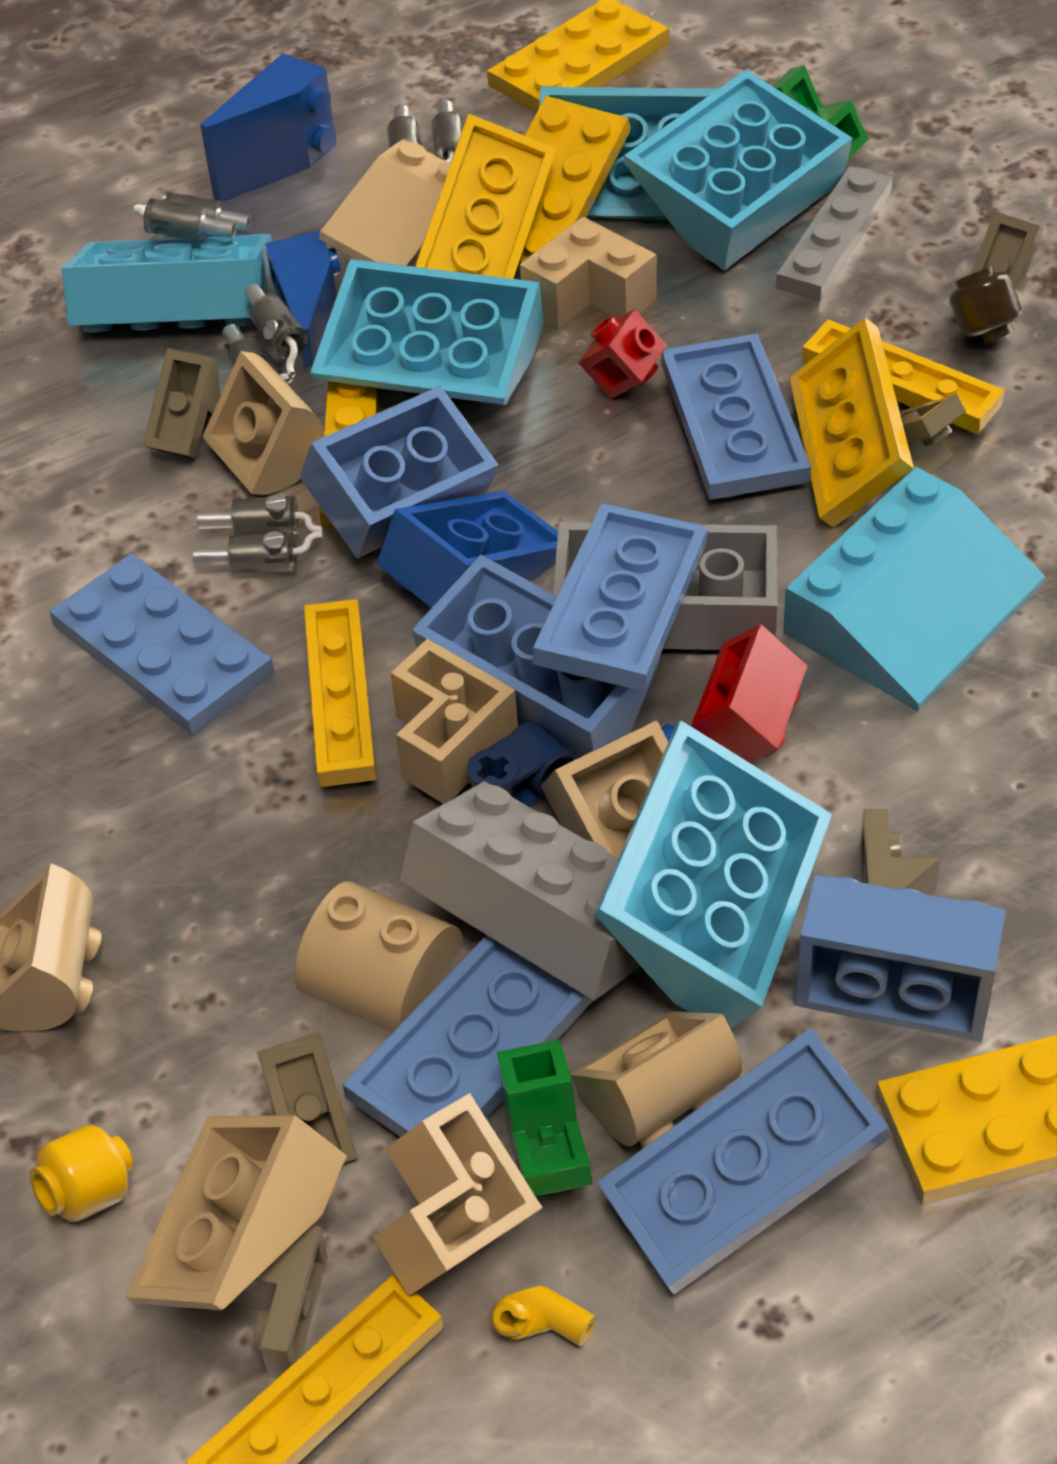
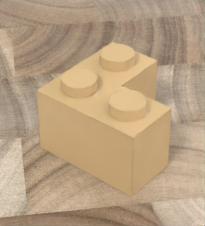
[520,217,657,329]
[390,639,518,804]
[372,1093,542,1296]

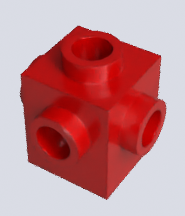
[578,309,667,399]

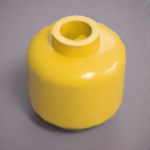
[29,1124,133,1223]

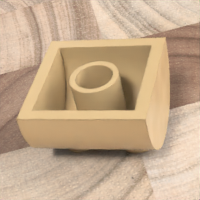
[202,351,324,495]
[0,863,102,1032]
[295,881,463,1032]
[570,1011,742,1149]

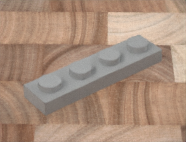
[776,166,893,301]

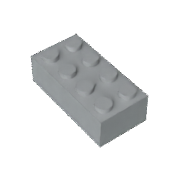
[553,522,778,650]
[399,781,641,1001]

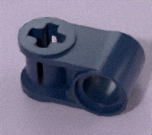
[467,722,576,807]

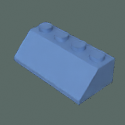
[411,555,660,759]

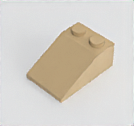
[319,139,451,267]
[541,720,668,858]
[125,1115,347,1310]

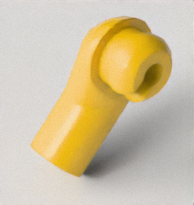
[491,1286,597,1346]

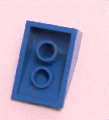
[200,53,336,203]
[377,491,558,609]

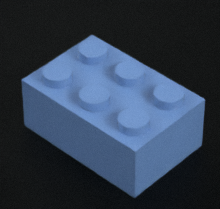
[300,386,499,558]
[795,874,1006,1042]

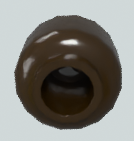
[949,266,1022,344]

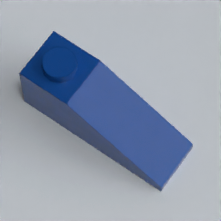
[265,231,341,369]

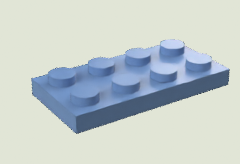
[661,333,811,500]
[533,503,708,691]
[49,553,275,735]
[342,935,593,1137]
[597,1028,893,1295]

